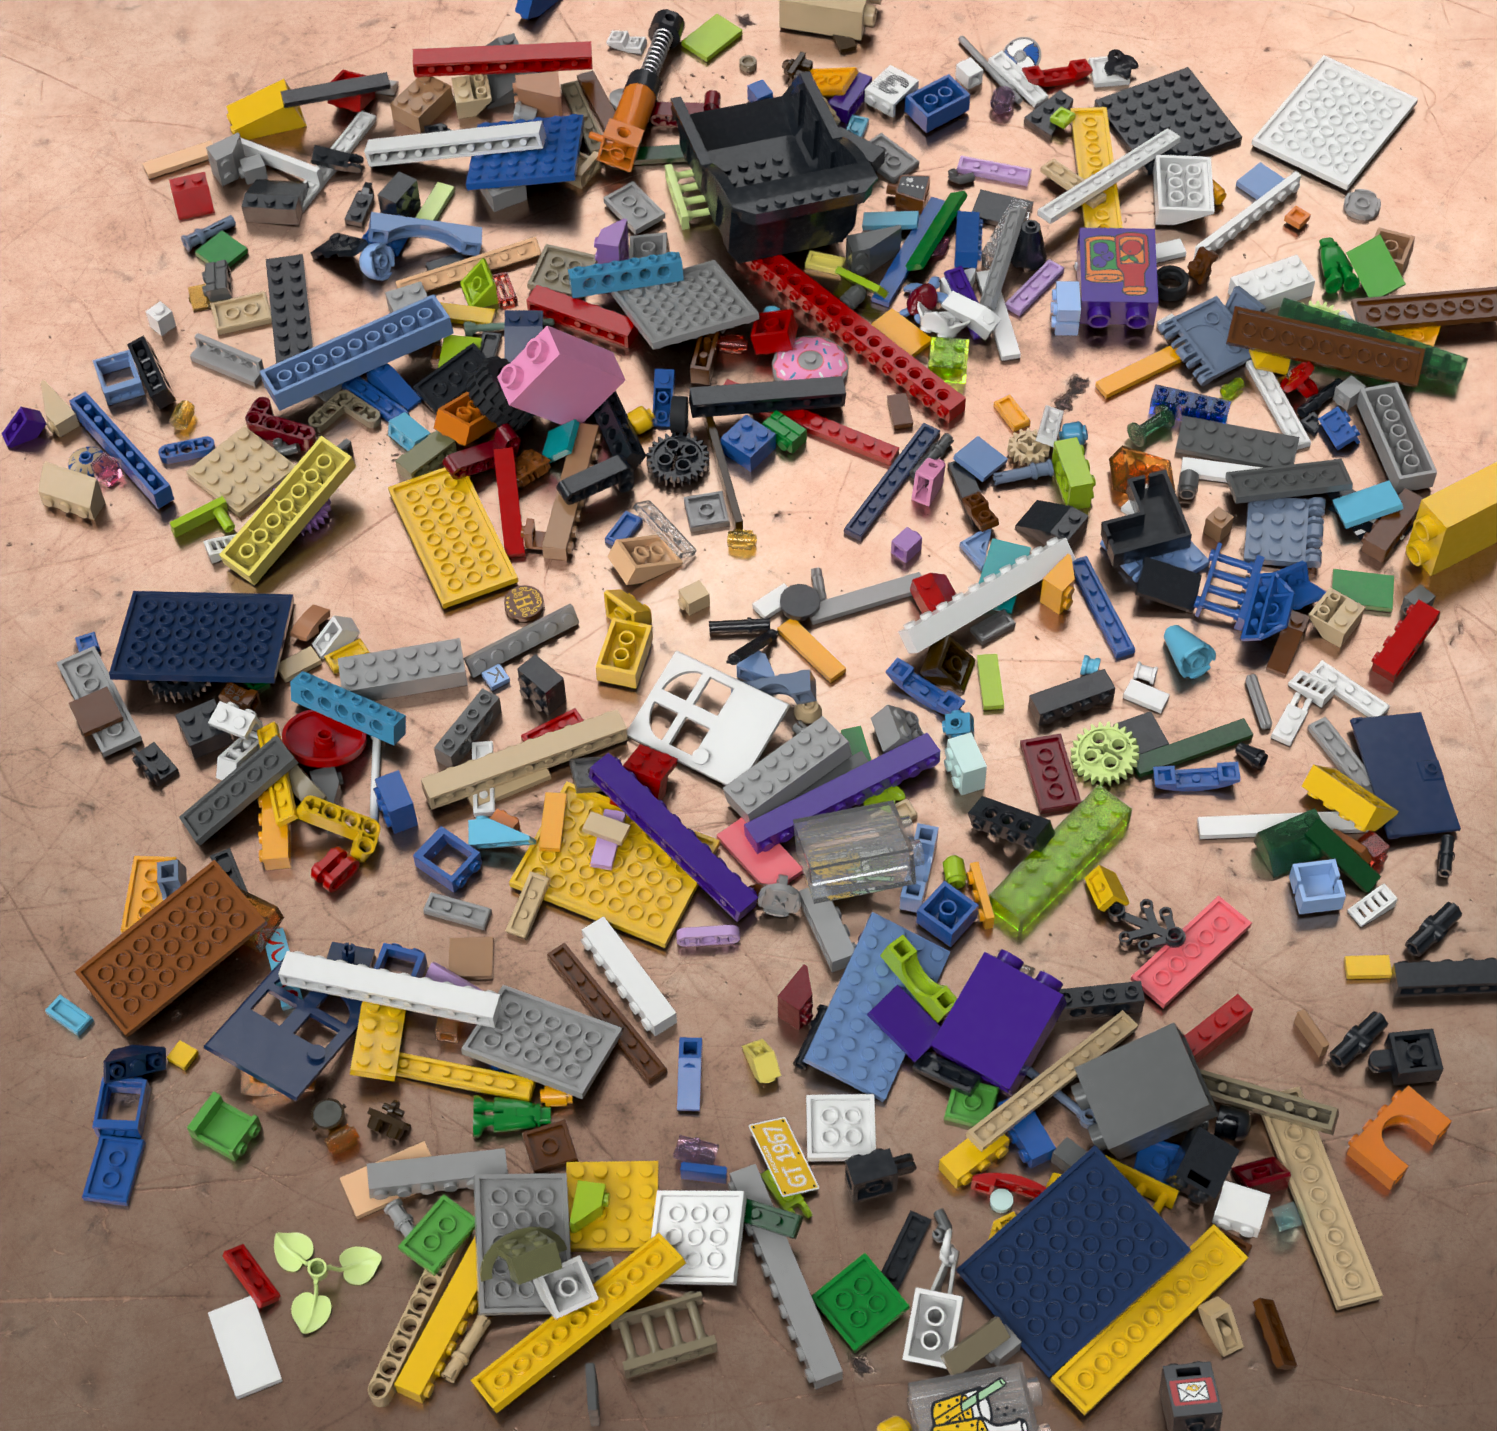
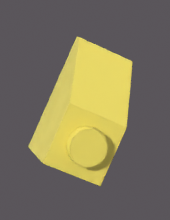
[742,1039,781,1083]

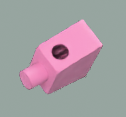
[911,458,946,506]

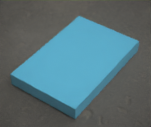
[1332,480,1403,529]

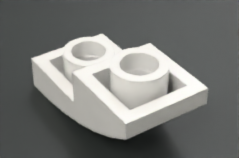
[606,30,647,54]

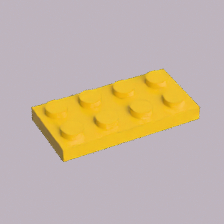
[350,1001,406,1081]

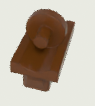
[1187,246,1219,285]

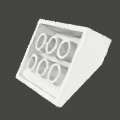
[1153,155,1214,225]

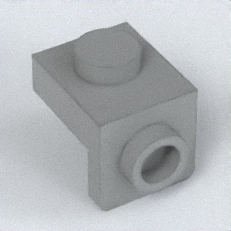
[583,1256,615,1284]

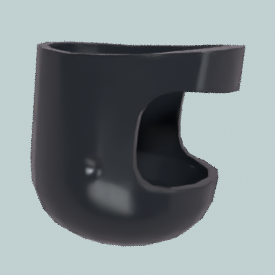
[1213,1105,1251,1141]

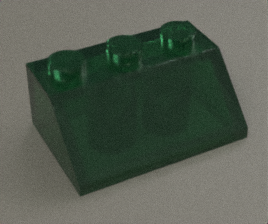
[1254,808,1325,878]

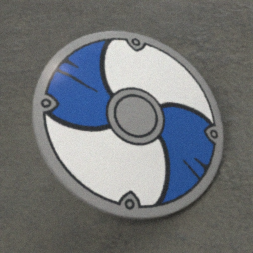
[1003,37,1041,69]

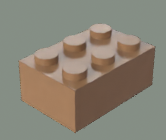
[390,77,454,133]

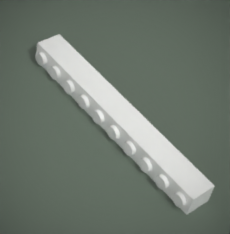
[364,121,546,167]
[898,537,1076,654]
[279,951,502,1028]

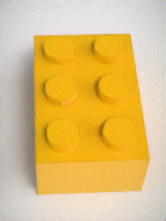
[596,617,653,689]

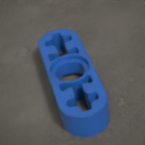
[158,436,216,464]

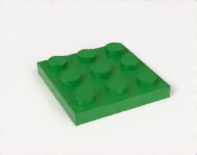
[811,1253,910,1353]

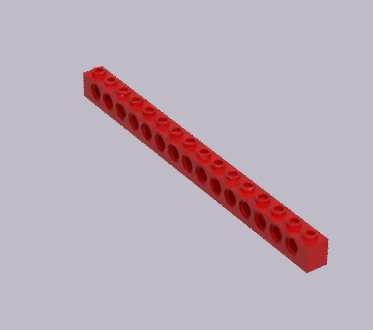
[745,255,966,423]

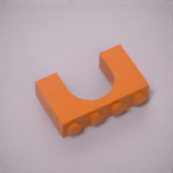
[1347,1086,1452,1190]

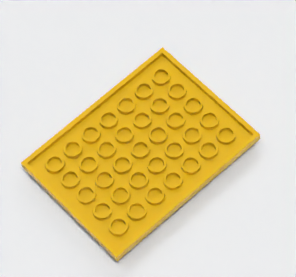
[509,781,720,948]

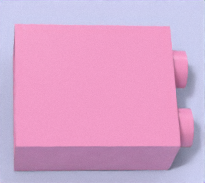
[497,326,626,425]

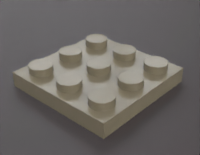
[527,244,598,299]

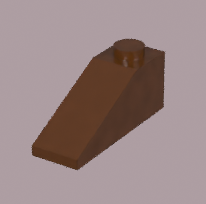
[1266,610,1310,676]

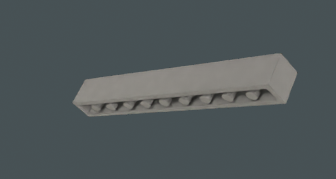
[727,1164,843,1389]

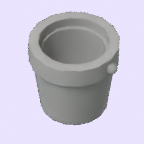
[513,101,537,122]

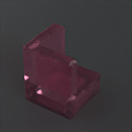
[91,452,123,487]

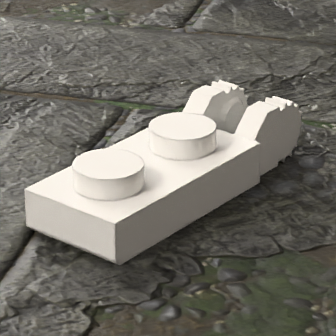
[1271,692,1313,746]

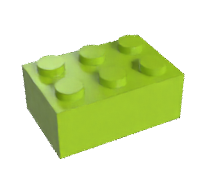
[1052,437,1096,509]

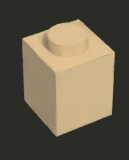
[677,580,710,616]

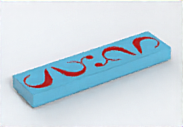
[262,928,303,1011]

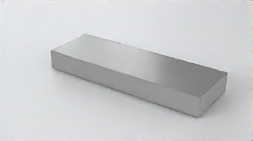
[423,892,492,931]

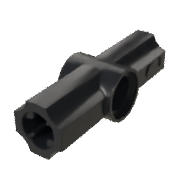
[1405,902,1463,957]
[1329,1011,1389,1068]

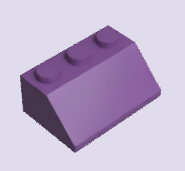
[594,219,629,277]

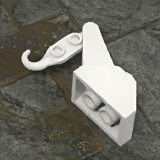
[903,1228,964,1369]

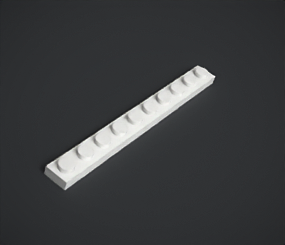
[1038,128,1181,224]

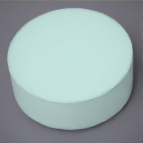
[990,1189,1013,1213]

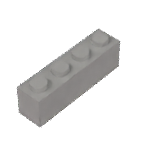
[799,883,856,972]

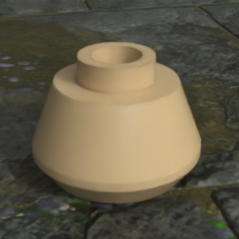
[794,701,822,724]

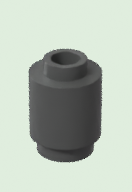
[839,284,867,311]
[1178,469,1199,499]

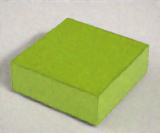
[1050,107,1075,129]

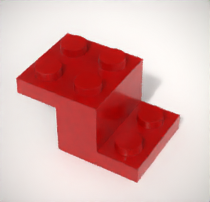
[609,744,678,808]

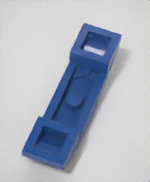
[886,657,965,714]
[1153,762,1241,791]

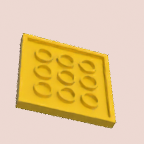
[566,1161,658,1252]

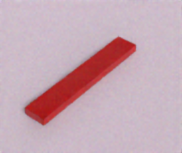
[493,447,525,558]

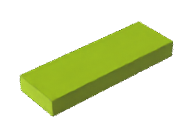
[835,266,888,298]
[977,654,1004,710]

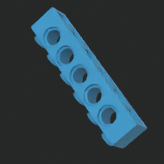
[568,252,684,298]
[290,671,406,745]

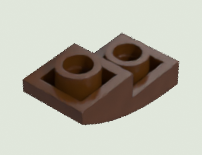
[962,492,999,532]

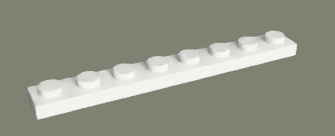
[1194,171,1301,258]

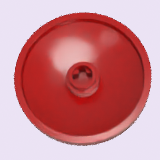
[282,710,366,768]

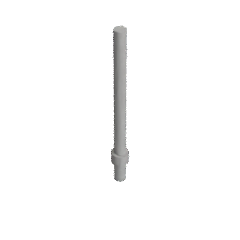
[958,35,1023,104]

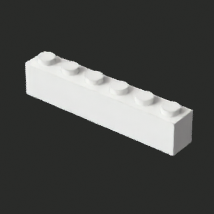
[581,916,677,1036]

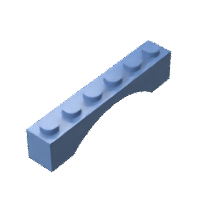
[368,212,482,256]

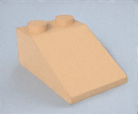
[607,534,683,585]

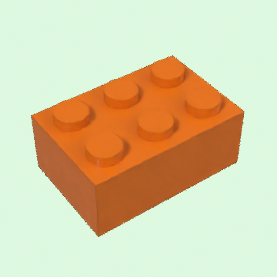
[433,392,497,446]

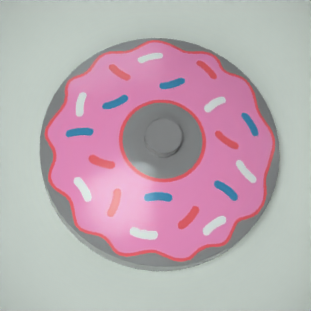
[772,336,849,383]

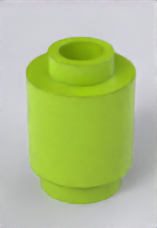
[942,855,967,889]

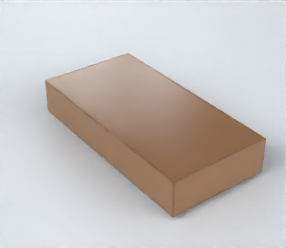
[1294,1009,1330,1058]

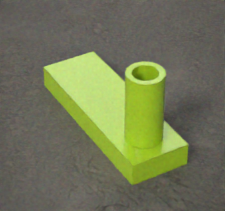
[170,496,235,538]

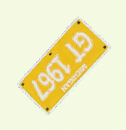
[749,1117,819,1197]

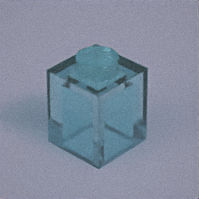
[1272,1202,1302,1233]

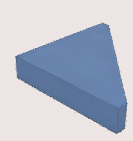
[959,528,992,571]

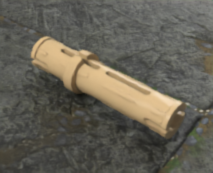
[441,1315,491,1383]

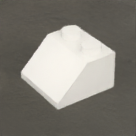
[1212,1181,1270,1238]
[533,1255,599,1319]

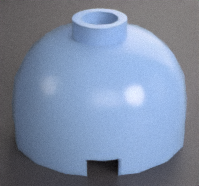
[359,243,395,281]

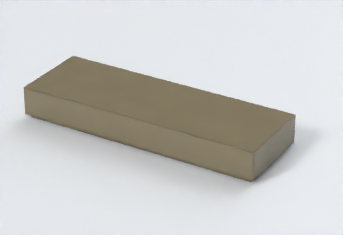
[940,1316,1010,1378]

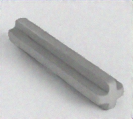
[1245,674,1273,729]

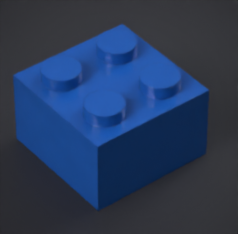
[721,415,776,472]
[373,770,418,834]
[916,881,979,947]

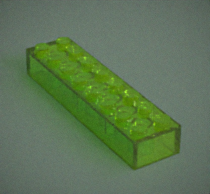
[989,785,1132,933]

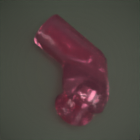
[931,237,950,256]

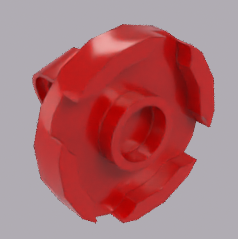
[1280,361,1318,399]

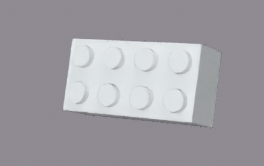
[1228,255,1316,312]

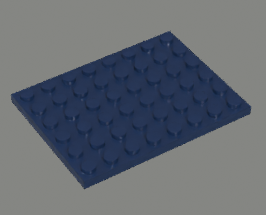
[109,591,294,683]
[956,1145,1192,1379]

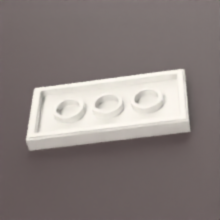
[208,1296,283,1400]

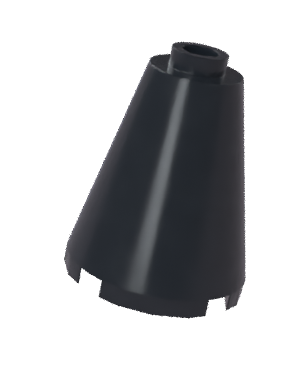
[1011,220,1047,271]

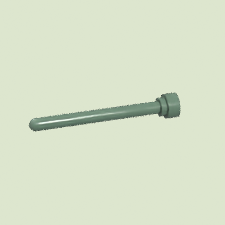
[464,318,555,337]

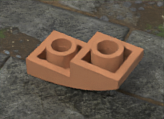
[290,604,330,642]

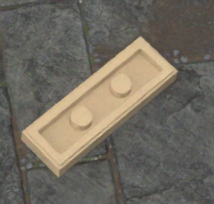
[505,871,551,940]

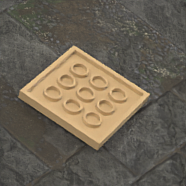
[186,426,296,517]

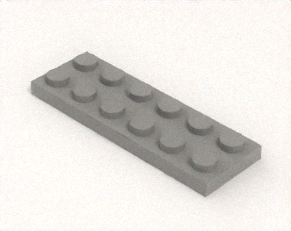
[56,646,143,757]

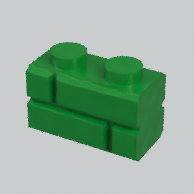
[762,410,807,454]

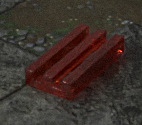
[492,272,518,307]

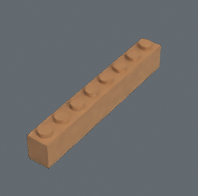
[542,423,602,561]

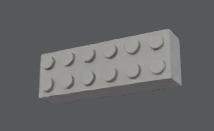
[1356,382,1437,493]
[338,638,468,701]
[723,716,852,823]

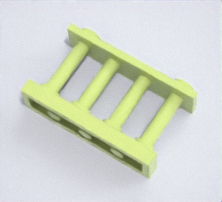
[665,164,711,230]

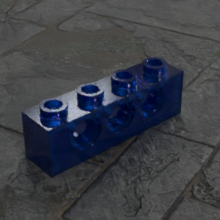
[1149,384,1232,424]

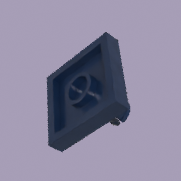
[327,942,375,968]

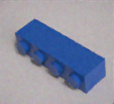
[954,211,983,268]

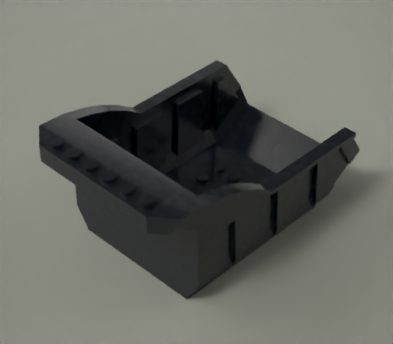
[670,71,878,264]

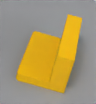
[1084,865,1130,912]

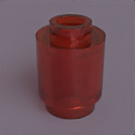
[719,334,748,355]

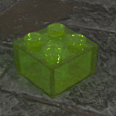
[928,337,969,384]

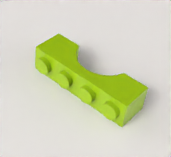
[880,935,957,1023]

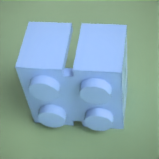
[1050,281,1081,335]
[1289,859,1346,914]

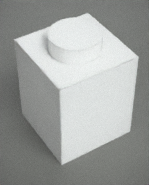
[956,57,983,90]
[146,301,176,336]

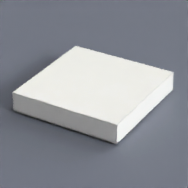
[1088,56,1130,88]

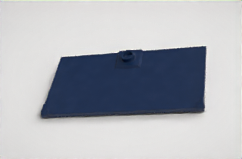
[1350,712,1461,839]

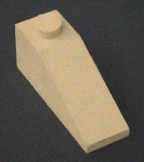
[41,380,80,437]

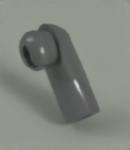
[947,168,975,185]
[272,438,301,456]
[932,1209,952,1242]

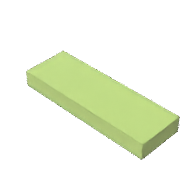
[415,182,455,221]

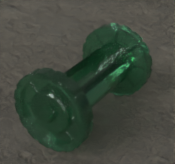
[1127,404,1175,447]

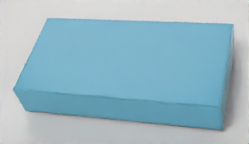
[45,994,94,1037]

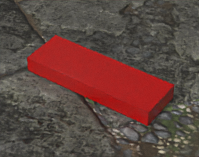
[521,708,584,742]
[222,1244,281,1309]

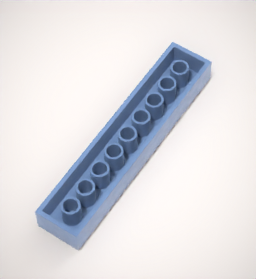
[260,294,454,411]

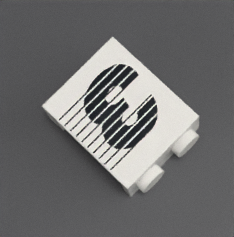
[864,65,919,117]

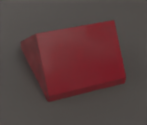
[1231,1156,1291,1194]

